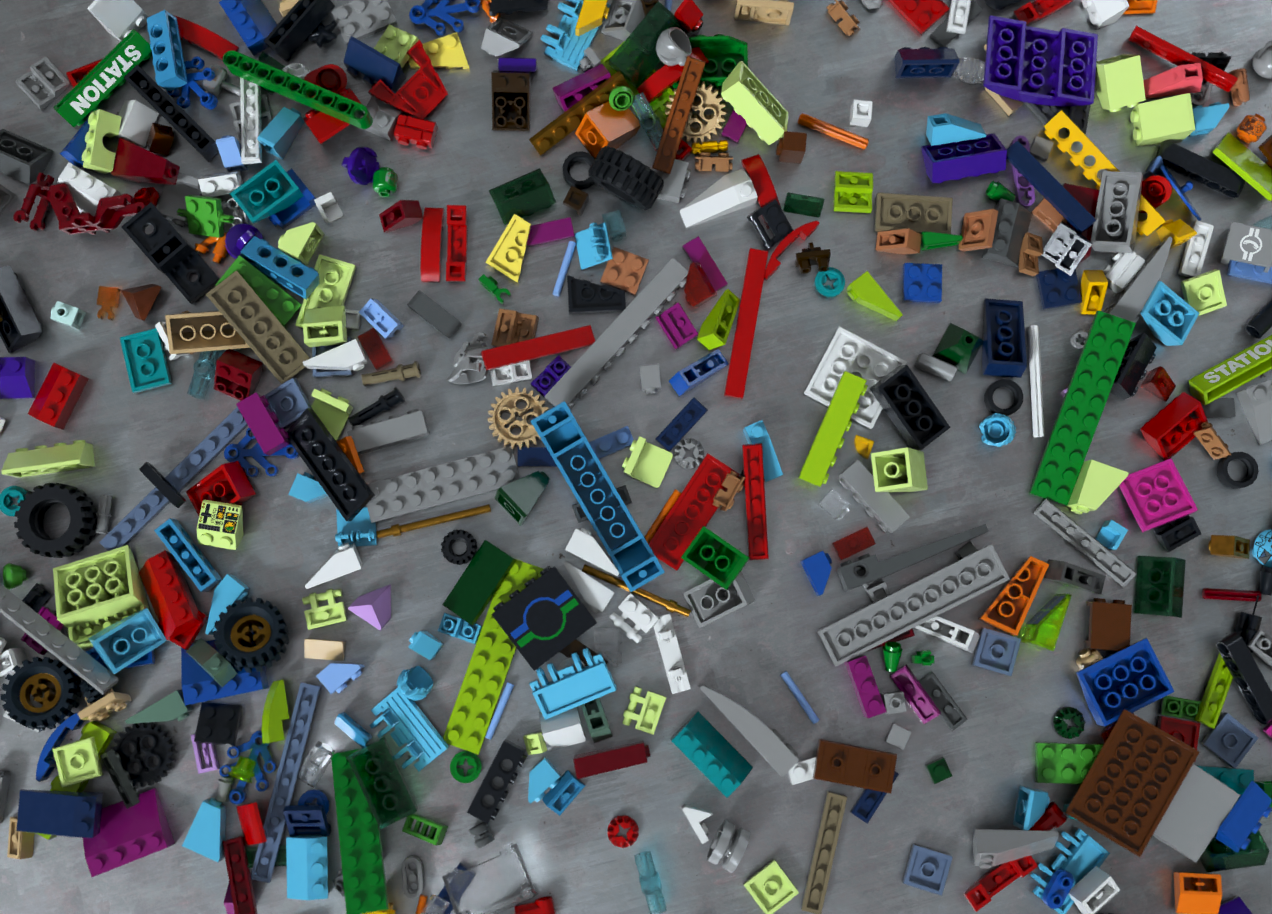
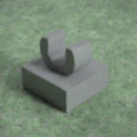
[580,47,601,72]

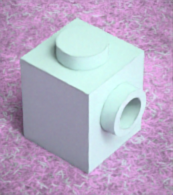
[50,301,86,330]

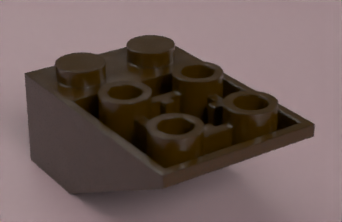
[492,70,531,131]

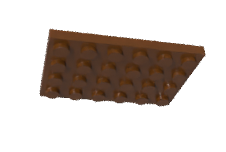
[1065,709,1200,857]

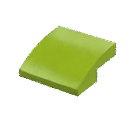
[834,171,873,213]

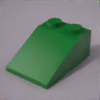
[681,526,750,590]

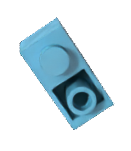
[1189,102,1230,137]
[288,472,328,503]
[409,630,444,660]
[528,757,561,804]

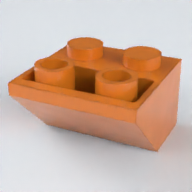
[1173,872,1222,914]

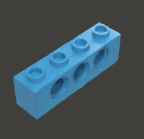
[146,10,188,92]
[240,236,320,300]
[154,518,222,592]

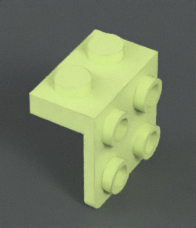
[311,388,353,441]
[622,436,673,488]

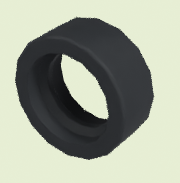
[563,151,595,190]
[984,379,1023,416]
[1216,452,1259,489]

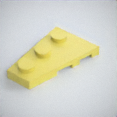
[408,32,470,69]
[485,214,531,283]

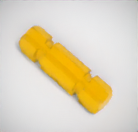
[691,140,728,154]

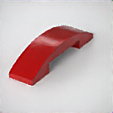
[1013,0,1074,26]
[173,15,239,60]
[637,47,709,105]
[741,154,781,229]
[446,205,467,281]
[421,208,444,282]
[764,221,820,281]
[964,855,1038,912]

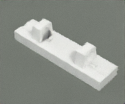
[654,614,691,694]

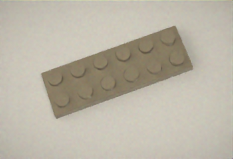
[205,270,310,384]

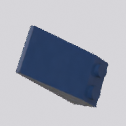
[982,298,1027,378]
[16,790,103,838]

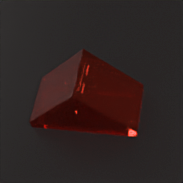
[1140,366,1176,402]

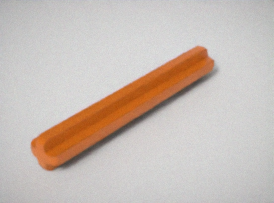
[798,113,869,149]

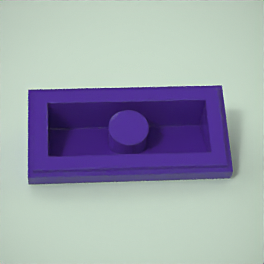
[498,57,537,72]

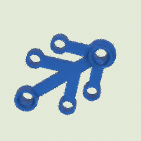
[409,0,481,36]
[166,56,218,110]
[224,428,300,477]
[219,731,277,805]

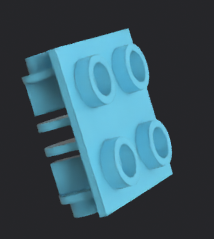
[574,222,613,270]
[335,507,377,547]

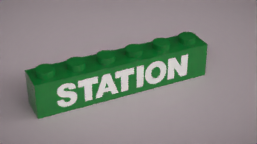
[53,29,152,127]

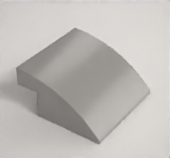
[1153,764,1240,863]

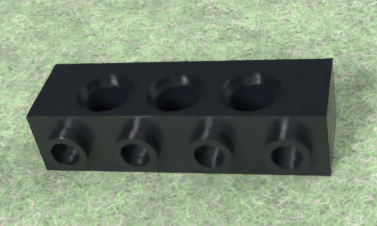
[467,739,527,824]

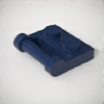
[283,805,331,837]

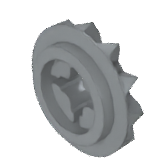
[674,438,704,469]

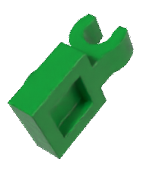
[478,274,511,304]
[911,650,934,665]

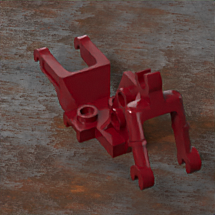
[13,173,147,235]

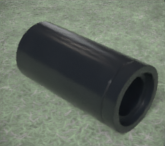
[1245,300,1272,339]

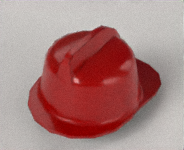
[304,64,347,97]
[1139,175,1172,213]

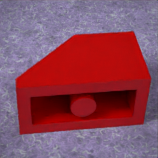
[673,0,704,33]

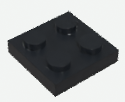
[194,702,242,746]

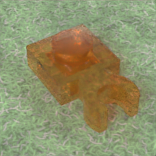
[97,286,121,321]

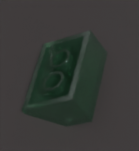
[488,168,556,225]
[1134,556,1186,618]
[1200,830,1269,873]

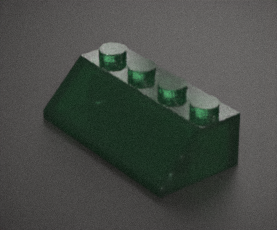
[609,1,685,89]
[347,736,418,830]

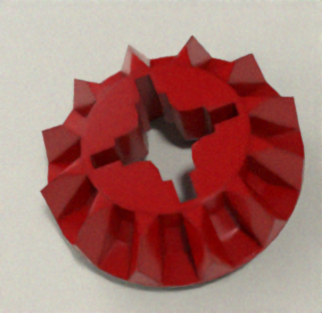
[607,815,639,848]

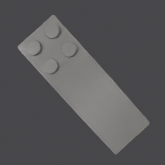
[1088,236,1173,332]
[698,683,799,777]

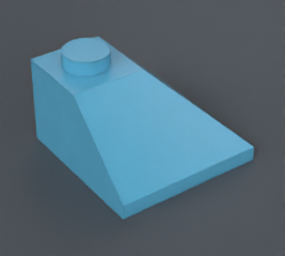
[1013,785,1050,830]

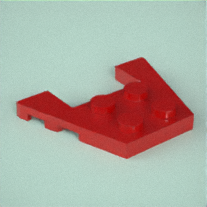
[368,40,448,119]

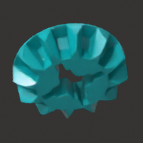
[814,267,845,298]
[0,486,27,516]

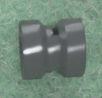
[468,822,495,848]

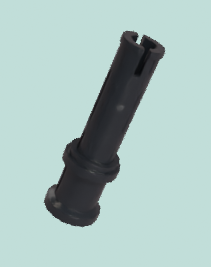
[348,387,405,427]

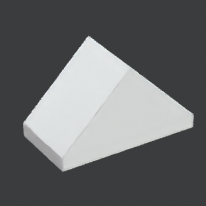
[0,647,28,677]

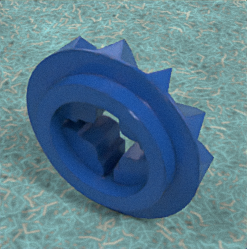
[298,790,330,814]

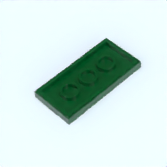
[443,540,516,626]

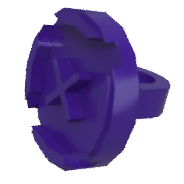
[341,147,379,185]
[225,223,263,259]

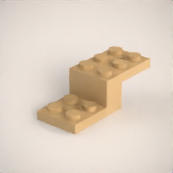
[734,0,794,25]

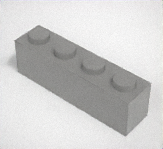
[347,409,430,455]
[838,460,910,533]

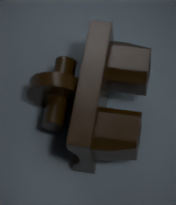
[795,242,831,274]

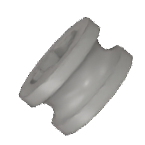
[1071,331,1088,349]

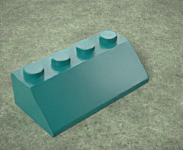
[671,711,753,798]

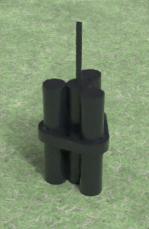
[1234,595,1262,653]

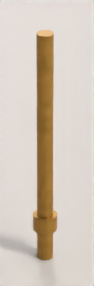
[376,504,491,538]
[582,564,691,617]

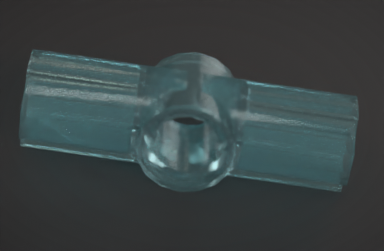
[632,92,664,151]
[187,350,220,399]
[634,851,667,914]

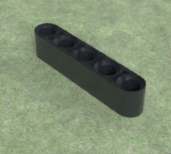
[1154,141,1246,198]
[1216,632,1272,725]

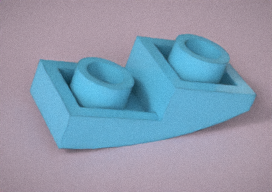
[438,613,482,644]

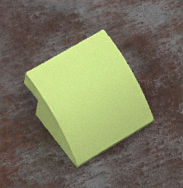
[53,545,150,650]

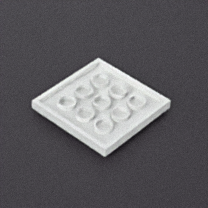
[804,326,907,429]

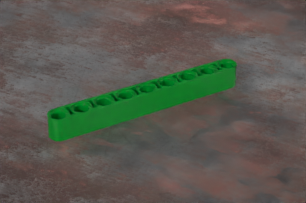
[223,50,373,129]

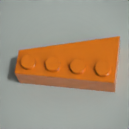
[978,556,1049,636]

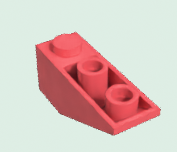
[1143,63,1203,98]

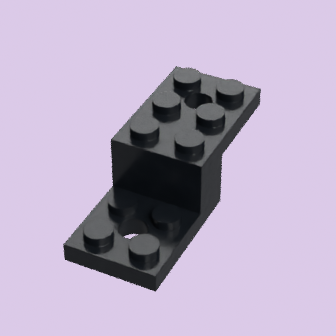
[122,202,220,304]

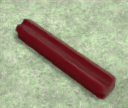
[1202,588,1262,602]

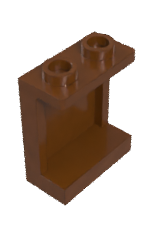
[1084,598,1132,651]

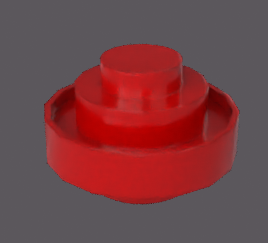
[134,187,159,207]

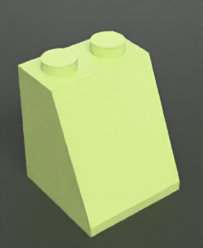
[1095,54,1146,112]
[1130,93,1195,146]
[871,447,928,492]
[1065,459,1129,514]

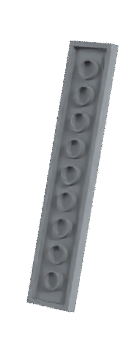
[817,544,1010,667]

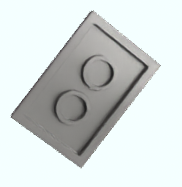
[331,0,397,45]

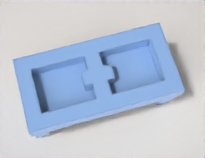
[359,298,404,339]

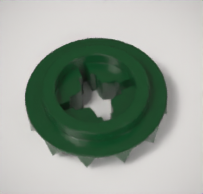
[1053,707,1086,739]

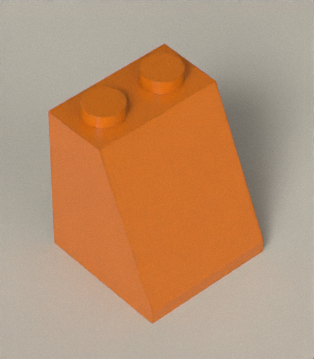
[575,101,642,158]

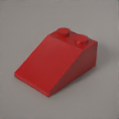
[186,461,256,516]

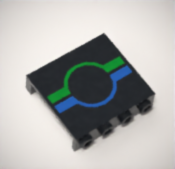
[492,566,597,671]

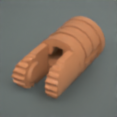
[1229,68,1250,107]

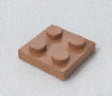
[958,209,998,252]
[600,247,649,296]

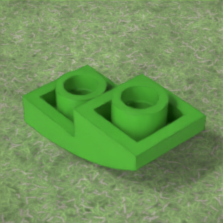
[1161,696,1201,720]

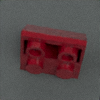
[213,349,263,401]

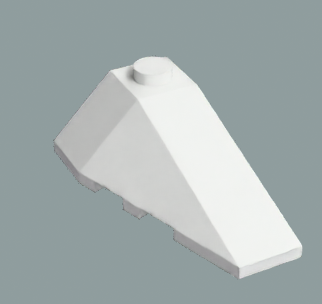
[679,169,758,228]

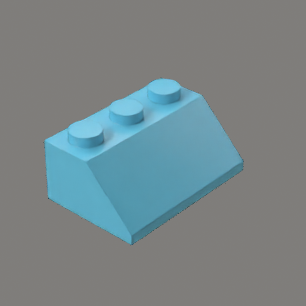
[286,834,328,900]

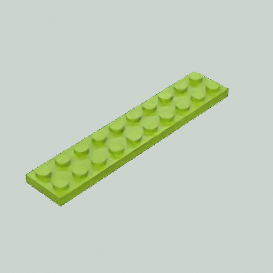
[443,559,544,755]

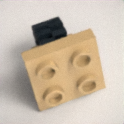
[78,679,132,722]

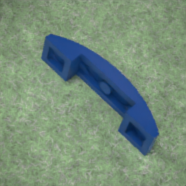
[36,711,85,782]

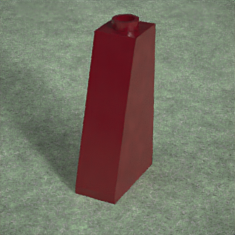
[111,138,180,185]
[1062,183,1099,261]
[573,741,651,779]

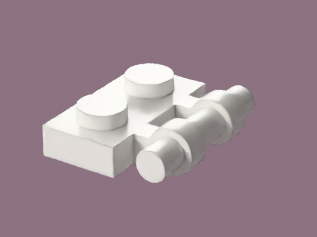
[609,593,660,644]

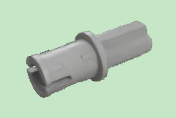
[95,495,112,534]

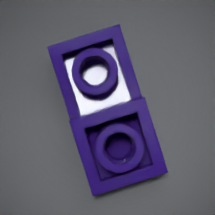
[531,355,571,397]

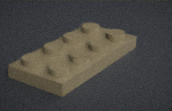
[874,193,953,234]

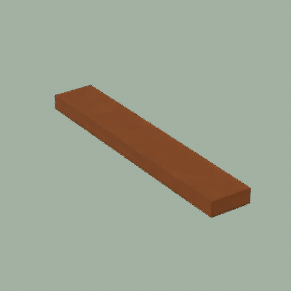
[652,56,706,174]

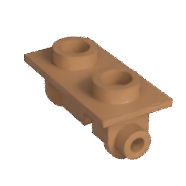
[827,0,860,37]
[695,152,733,172]
[1193,421,1231,460]
[712,471,745,511]

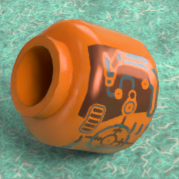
[1236,114,1267,143]

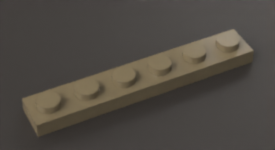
[801,791,847,914]

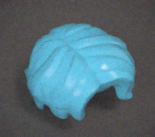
[979,413,1016,447]
[397,666,433,700]

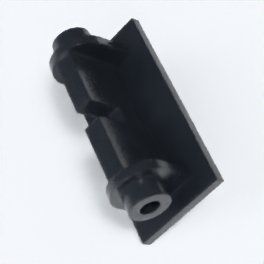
[1192,52,1231,71]
[22,583,52,613]

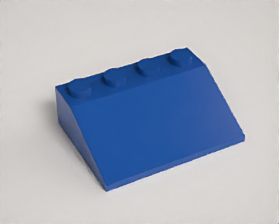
[181,632,269,705]
[1076,638,1175,726]

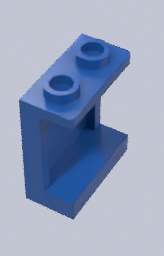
[268,168,316,229]

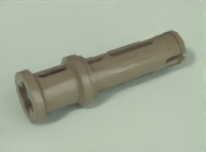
[361,361,421,386]

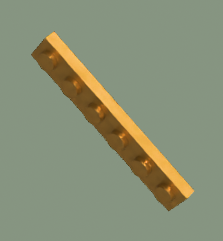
[529,71,630,156]

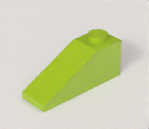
[847,271,903,321]
[697,289,740,350]

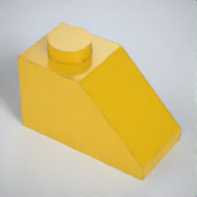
[575,0,610,36]
[1156,219,1197,249]
[1080,270,1108,314]

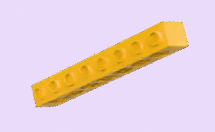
[1043,110,1165,236]

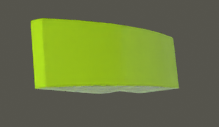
[262,680,289,743]

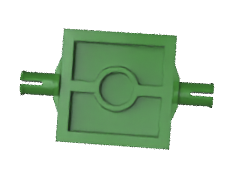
[177,195,234,238]

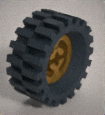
[213,597,289,673]
[1,657,82,731]

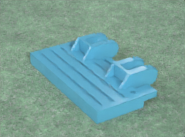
[541,0,610,71]
[529,648,617,720]
[369,688,449,771]
[1030,829,1110,914]

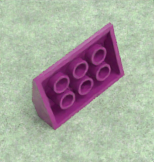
[83,788,175,877]

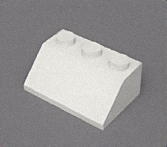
[1082,0,1129,30]
[58,162,122,216]

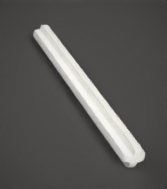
[1028,325,1045,438]

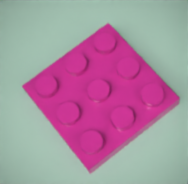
[1119,458,1198,533]

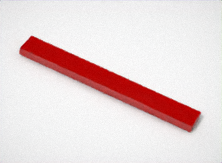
[724,248,769,399]

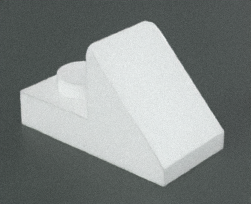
[682,804,712,844]

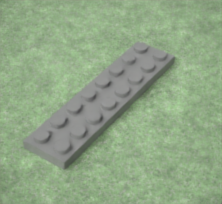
[367,446,520,523]

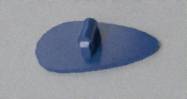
[1160,164,1201,221]

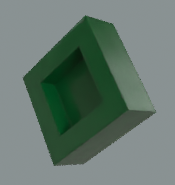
[925,757,952,784]

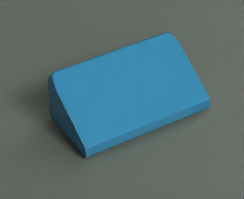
[334,712,373,748]
[542,770,585,816]

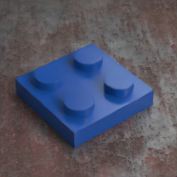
[902,263,942,303]

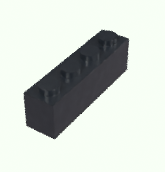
[264,0,335,62]

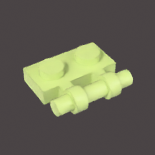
[302,588,348,630]
[622,686,666,735]

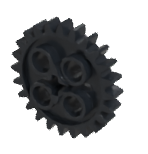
[111,722,177,787]

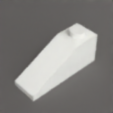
[303,339,368,371]
[305,543,363,589]
[564,561,615,613]
[914,616,980,653]

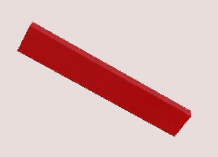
[1129,26,1238,92]
[481,325,595,371]
[742,443,769,560]

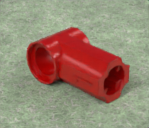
[1029,801,1067,831]
[514,896,555,914]

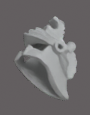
[447,332,488,384]

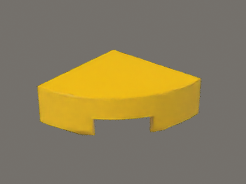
[854,435,874,459]

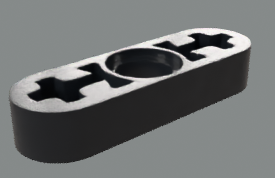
[139,462,186,508]

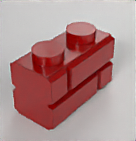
[394,114,438,150]

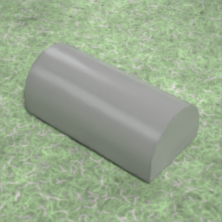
[915,353,957,381]

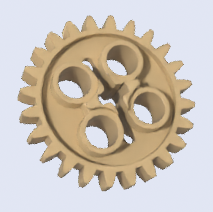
[665,81,726,143]
[488,387,549,450]

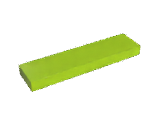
[1195,653,1233,729]

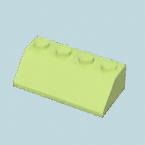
[721,61,789,145]
[1,440,95,478]

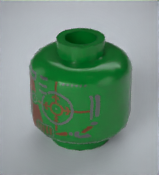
[372,167,398,197]

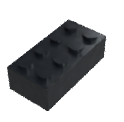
[869,365,950,450]

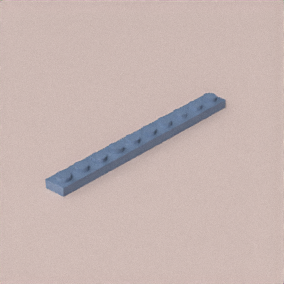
[100,407,248,551]
[251,682,321,883]

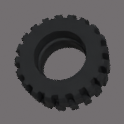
[589,146,664,210]
[14,483,97,558]

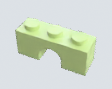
[82,109,121,174]

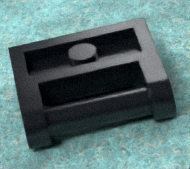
[747,199,793,250]

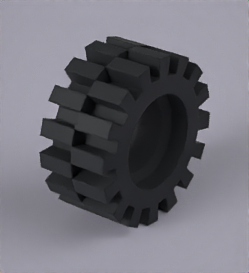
[441,530,477,565]

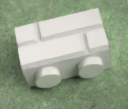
[1103,251,1145,294]

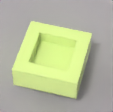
[523,732,547,755]

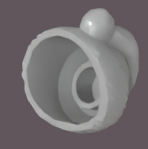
[656,27,692,66]
[1252,41,1272,79]

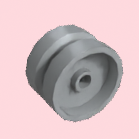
[707,820,751,873]

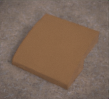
[491,309,539,347]

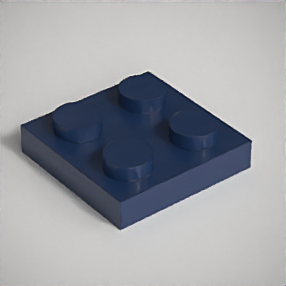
[1036,268,1082,310]

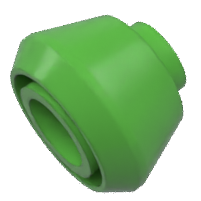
[609,85,634,111]
[3,563,26,590]

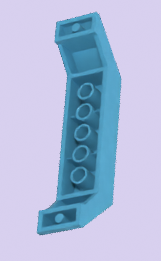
[531,401,665,592]

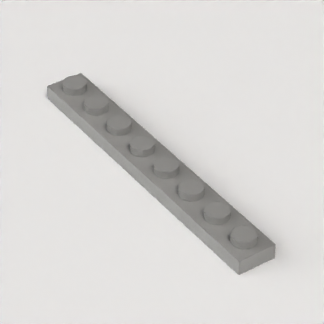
[0,584,119,695]

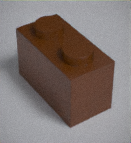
[776,131,807,164]

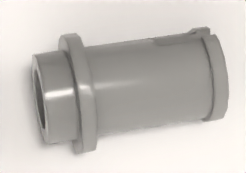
[215,776,234,802]

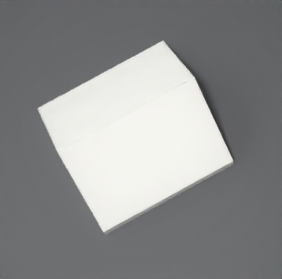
[115,100,160,148]
[538,707,586,751]

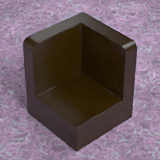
[563,186,589,216]

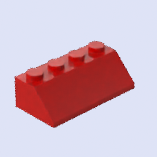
[139,550,203,640]

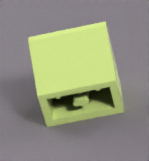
[303,306,347,347]

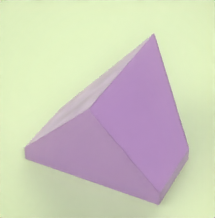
[348,584,391,630]

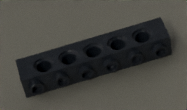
[124,65,219,162]

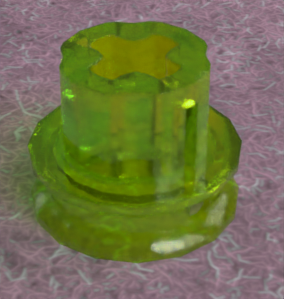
[227,756,256,783]

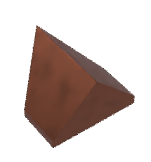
[121,284,162,321]

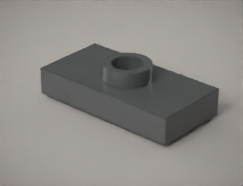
[1066,105,1091,134]

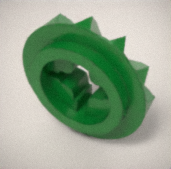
[450,751,482,783]

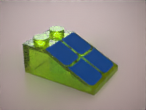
[1020,594,1072,651]

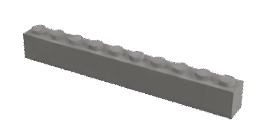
[544,258,690,410]

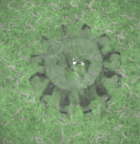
[954,57,985,84]

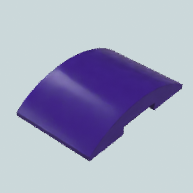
[983,15,1098,106]

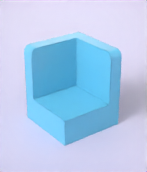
[1095,520,1128,550]

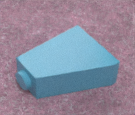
[257,107,304,160]
[182,798,226,862]

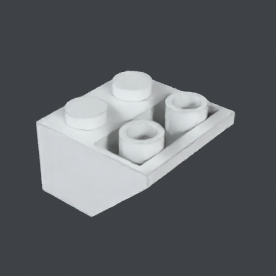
[1068,866,1120,914]

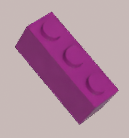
[552,64,611,112]
[236,392,289,456]
[845,655,886,718]

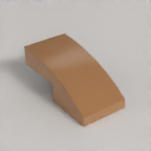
[1019,232,1043,276]

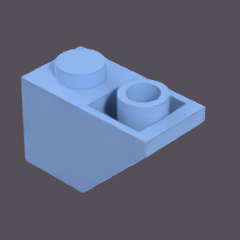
[216,135,248,172]
[316,662,365,694]

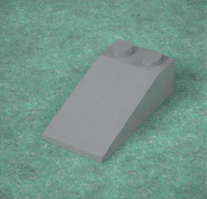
[1091,171,1143,253]
[972,829,1059,869]

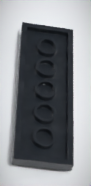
[287,408,374,521]

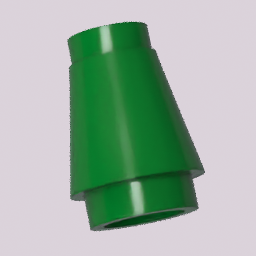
[985,181,1015,202]
[883,642,903,672]

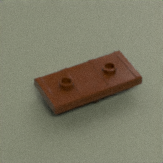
[813,739,897,794]

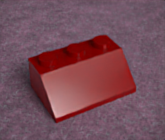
[303,88,362,144]
[28,363,89,430]
[1140,392,1208,461]

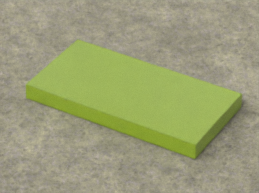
[1213,132,1272,201]

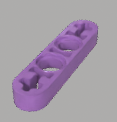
[1010,136,1035,208]

